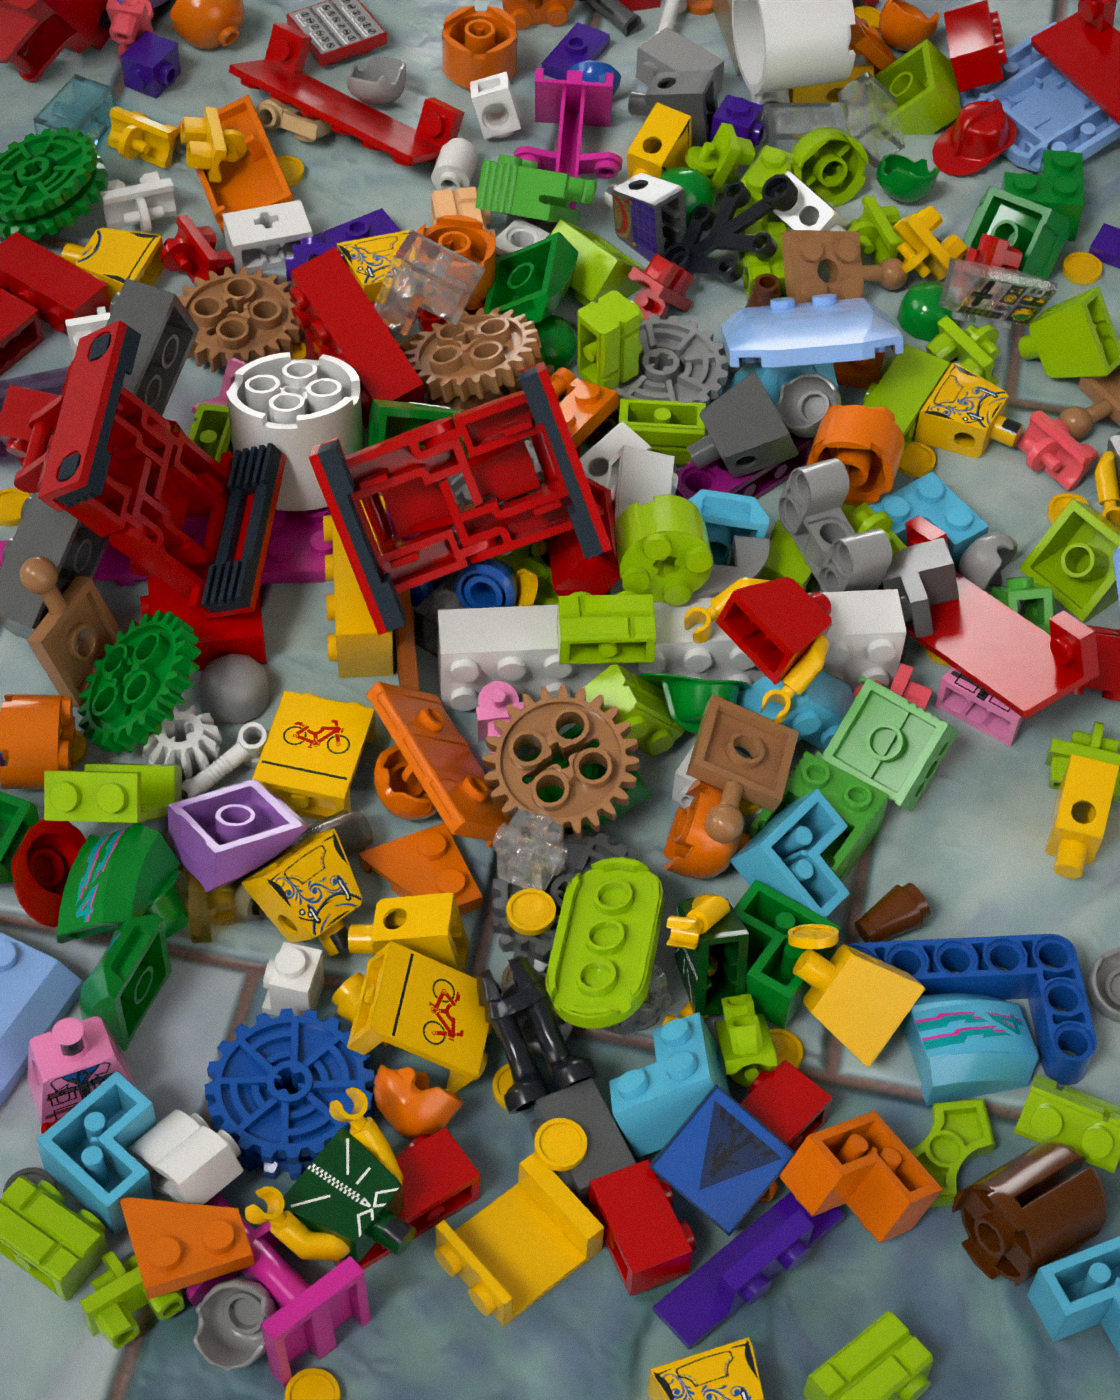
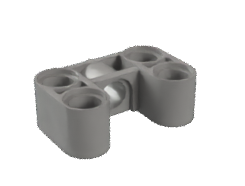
[778,458,892,592]

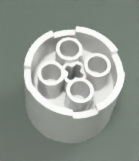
[732,0,855,94]
[227,352,364,511]

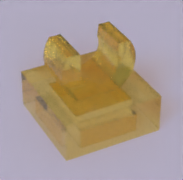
[188,875,236,943]

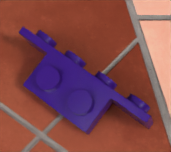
[652,1192,844,1350]

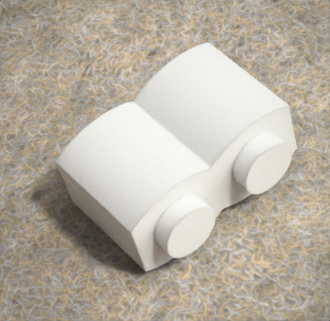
[125,1109,243,1205]

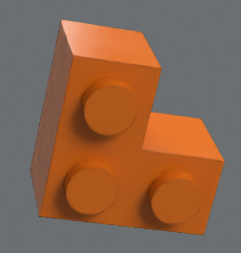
[779,1111,943,1244]

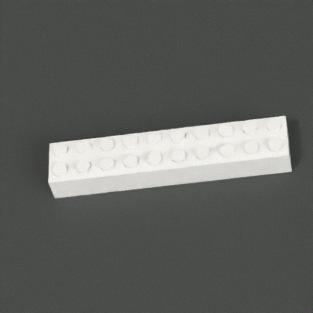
[438,589,907,711]

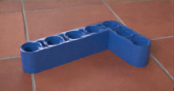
[848,934,1097,1086]

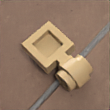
[256,98,331,142]

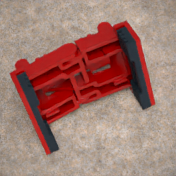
[308,361,613,636]

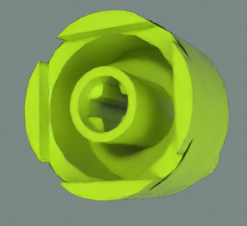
[614,494,713,606]

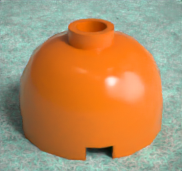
[169,0,245,50]
[663,780,750,879]

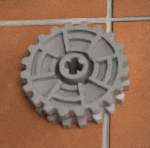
[613,314,729,421]

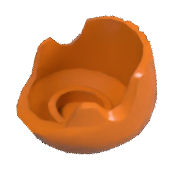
[879,0,939,51]
[374,745,437,820]
[373,1065,463,1140]

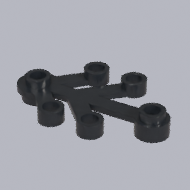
[662,174,798,283]

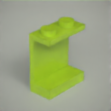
[44,763,182,823]

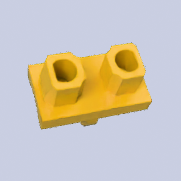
[107,106,180,169]
[180,106,247,183]
[892,205,968,281]

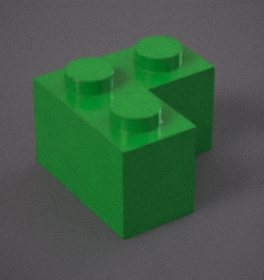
[1001,150,1084,241]
[734,879,841,1029]

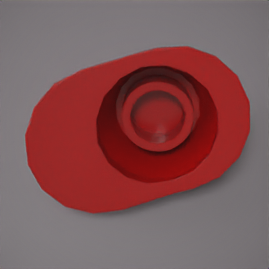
[932,99,1017,177]
[11,819,86,928]

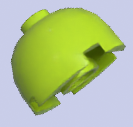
[791,126,868,208]

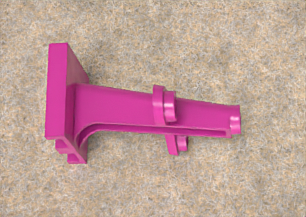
[514,68,623,210]
[185,1192,371,1388]

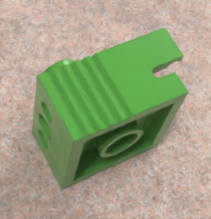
[475,154,598,227]
[815,675,959,812]
[749,751,889,883]

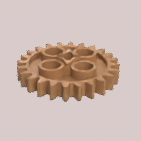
[177,266,304,372]
[404,307,542,403]
[482,685,640,841]

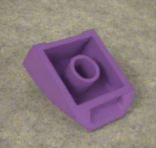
[168,779,310,893]

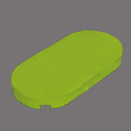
[545,857,665,1029]

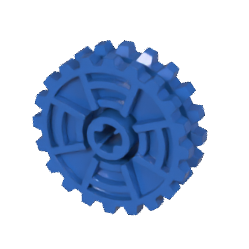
[205,1008,375,1180]

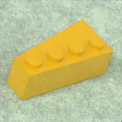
[323,496,394,678]

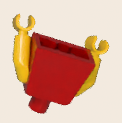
[684,577,832,724]

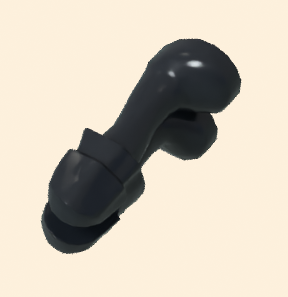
[476,956,599,1114]

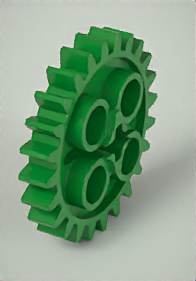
[77,610,201,755]

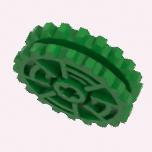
[0,127,109,241]

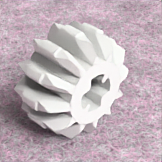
[141,704,222,780]

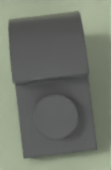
[882,538,959,638]

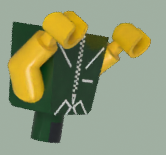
[662,894,749,1026]
[245,1087,416,1263]

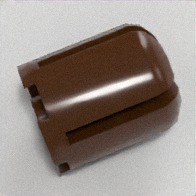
[952,1142,1109,1287]

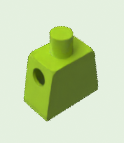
[1018,287,1120,378]

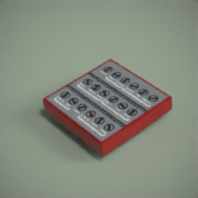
[286,0,387,67]

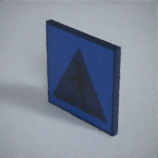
[648,1084,796,1237]

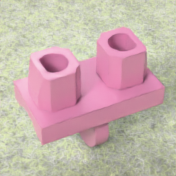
[476,681,524,758]

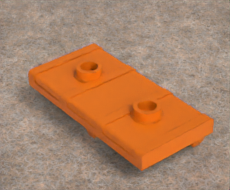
[178,95,295,236]
[366,682,524,848]

